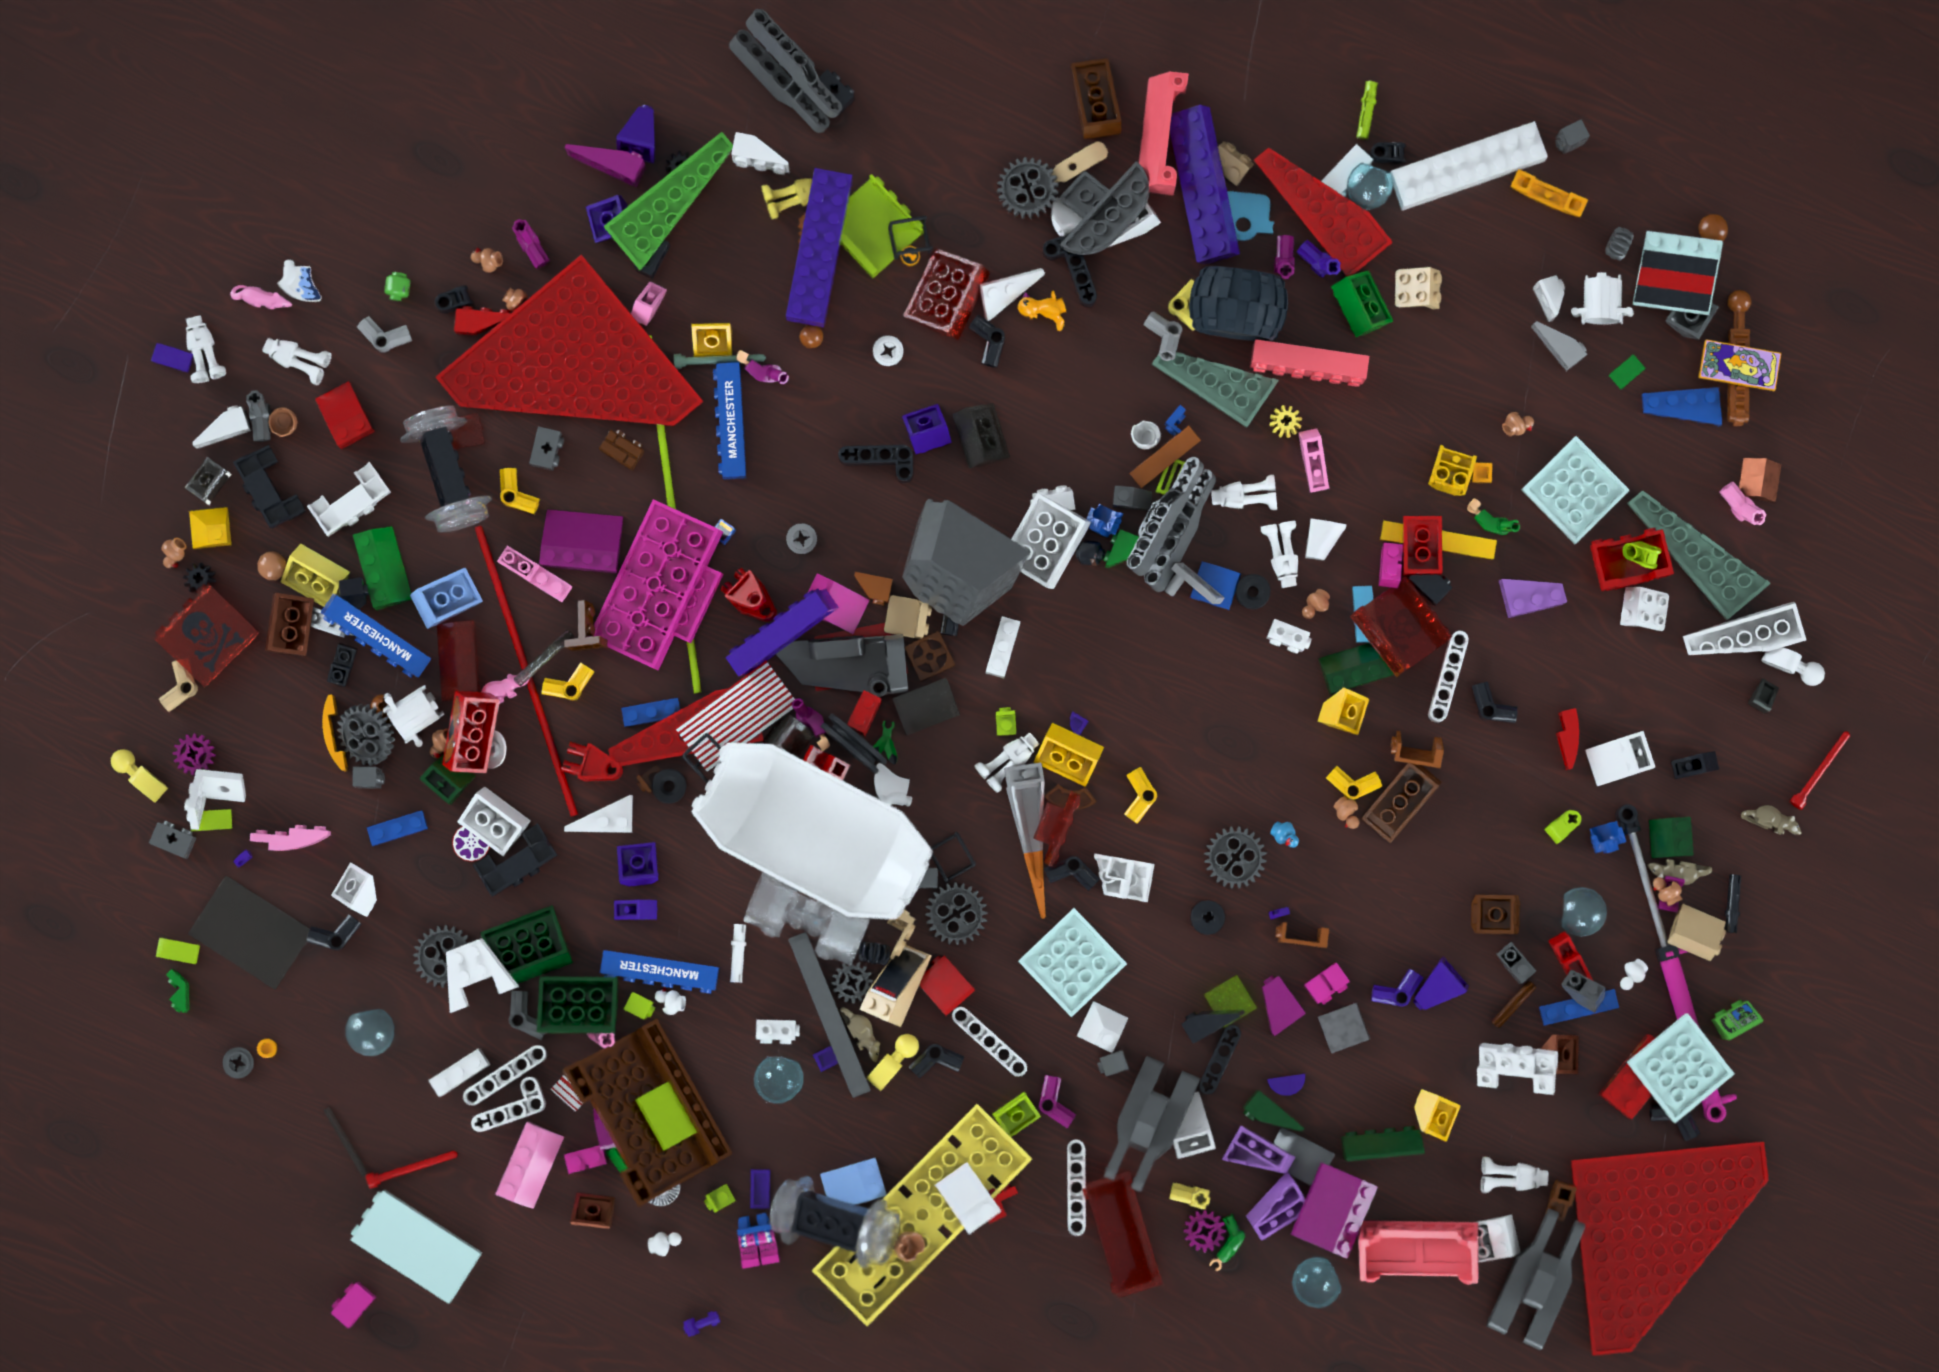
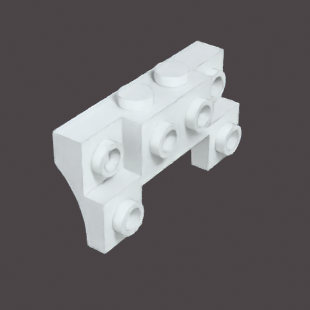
[307,462,391,537]
[1477,1043,1558,1095]

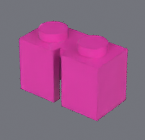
[1379,543,1403,588]
[1304,963,1350,1005]
[564,1145,608,1174]
[331,1282,376,1328]

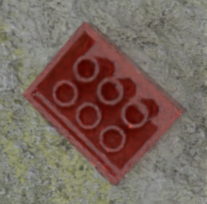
[903,248,991,340]

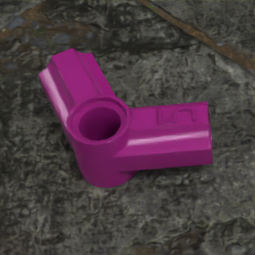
[512,219,550,269]
[1274,235,1295,279]
[1039,1075,1076,1128]

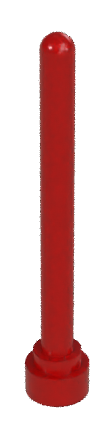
[1789,731,1850,810]
[366,1151,458,1189]

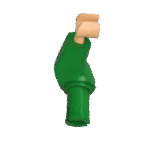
[1467,499,1520,535]
[1209,1214,1245,1271]

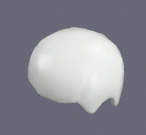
[1131,421,1161,450]

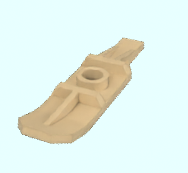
[1051,142,1108,182]

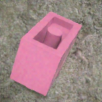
[631,282,667,326]

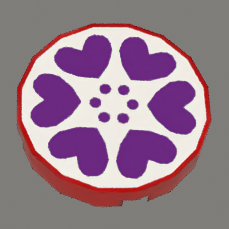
[452,826,491,862]

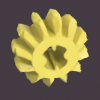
[1269,405,1302,438]

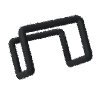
[888,216,933,259]
[682,733,721,783]
[930,832,976,882]

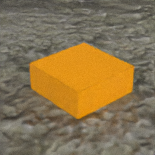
[1472,463,1492,483]

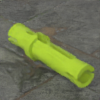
[1356,81,1378,140]

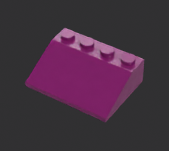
[539,510,623,574]
[1291,1162,1377,1258]

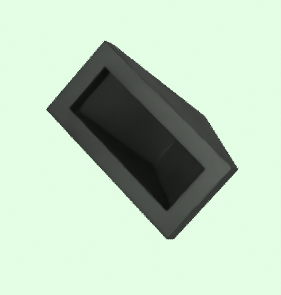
[1747,678,1779,713]

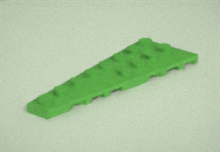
[604,132,733,270]

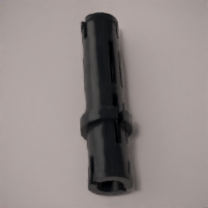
[1724,874,1742,933]

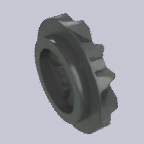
[223,1047,254,1078]

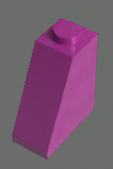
[1262,975,1306,1036]

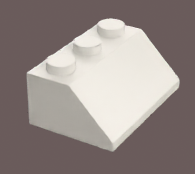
[458,787,530,856]

